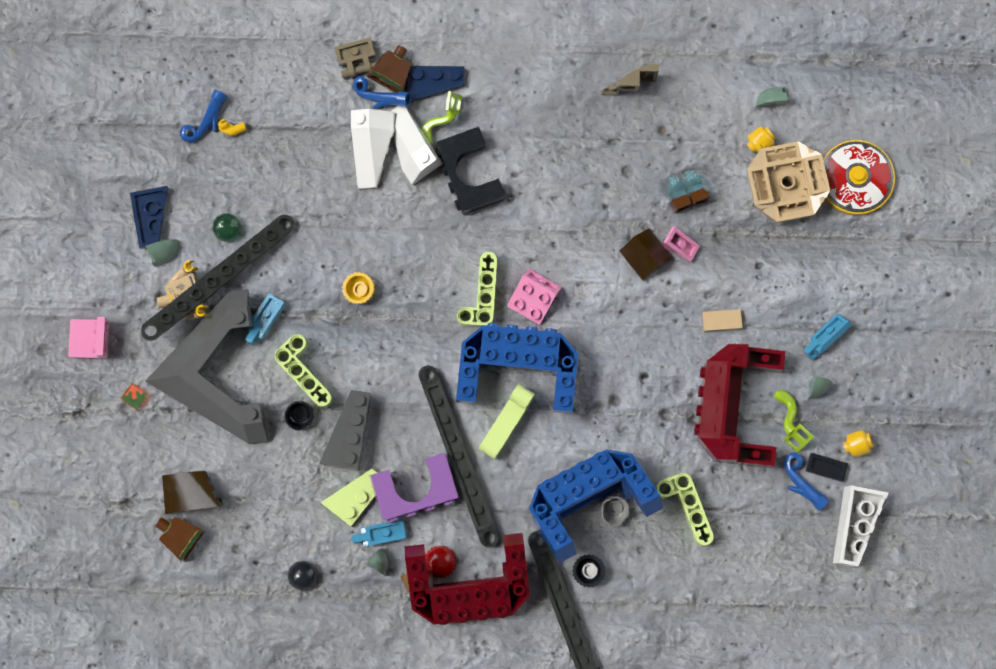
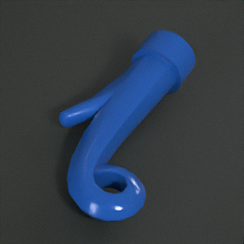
[353,76,411,109]
[180,89,228,143]
[784,452,830,511]

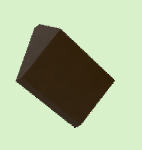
[619,228,673,281]

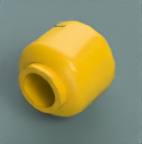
[747,126,776,153]
[843,430,874,458]

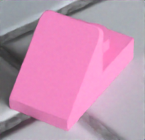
[664,226,700,262]

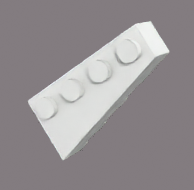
[833,485,888,567]

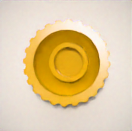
[342,272,375,305]

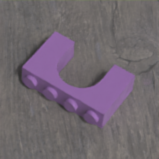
[369,453,458,523]

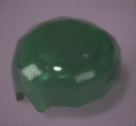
[212,213,241,242]

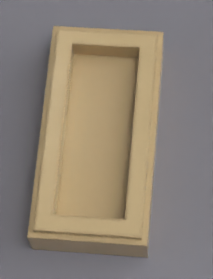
[702,309,742,332]

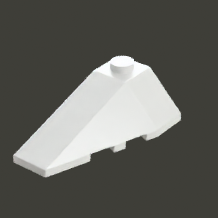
[391,106,443,185]
[351,109,395,189]

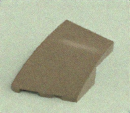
[601,64,659,96]

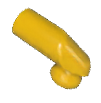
[218,119,247,136]

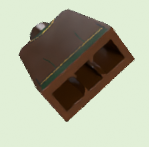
[366,45,411,93]
[155,517,205,562]

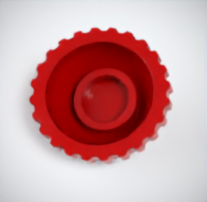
[426,545,457,579]

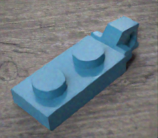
[245,293,286,346]
[803,314,852,360]
[351,519,407,546]

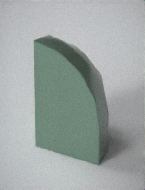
[756,87,788,107]
[146,239,179,267]
[808,376,832,399]
[368,548,388,576]

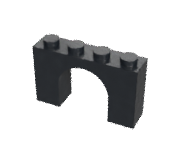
[434,126,506,215]

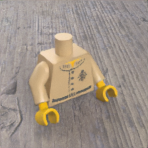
[156,260,209,320]

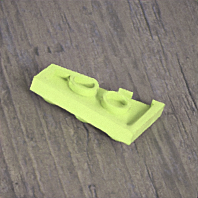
[321,469,377,527]

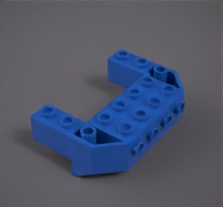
[456,323,578,414]
[529,449,663,563]

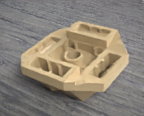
[746,141,830,223]

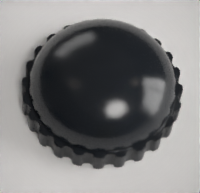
[572,554,606,588]

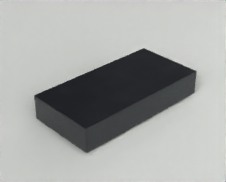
[805,453,848,482]

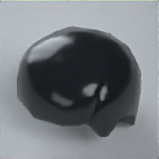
[284,400,314,431]
[287,561,319,591]

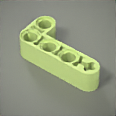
[457,252,497,328]
[275,334,333,409]
[478,384,535,460]
[656,473,713,546]

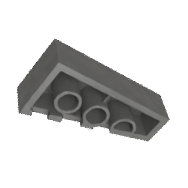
[319,390,372,471]

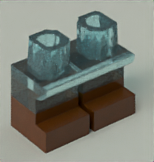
[667,169,709,213]

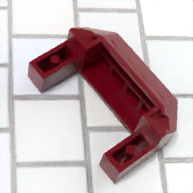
[694,344,786,468]
[405,533,530,625]

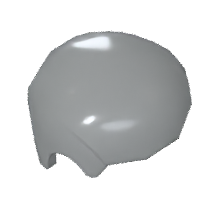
[600,495,629,527]

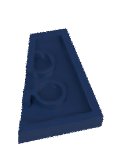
[407,66,464,103]
[130,186,168,249]

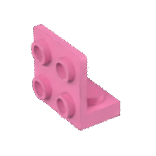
[507,268,562,324]
[68,317,109,359]

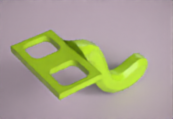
[421,91,462,145]
[774,390,814,453]

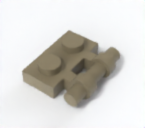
[334,37,376,78]

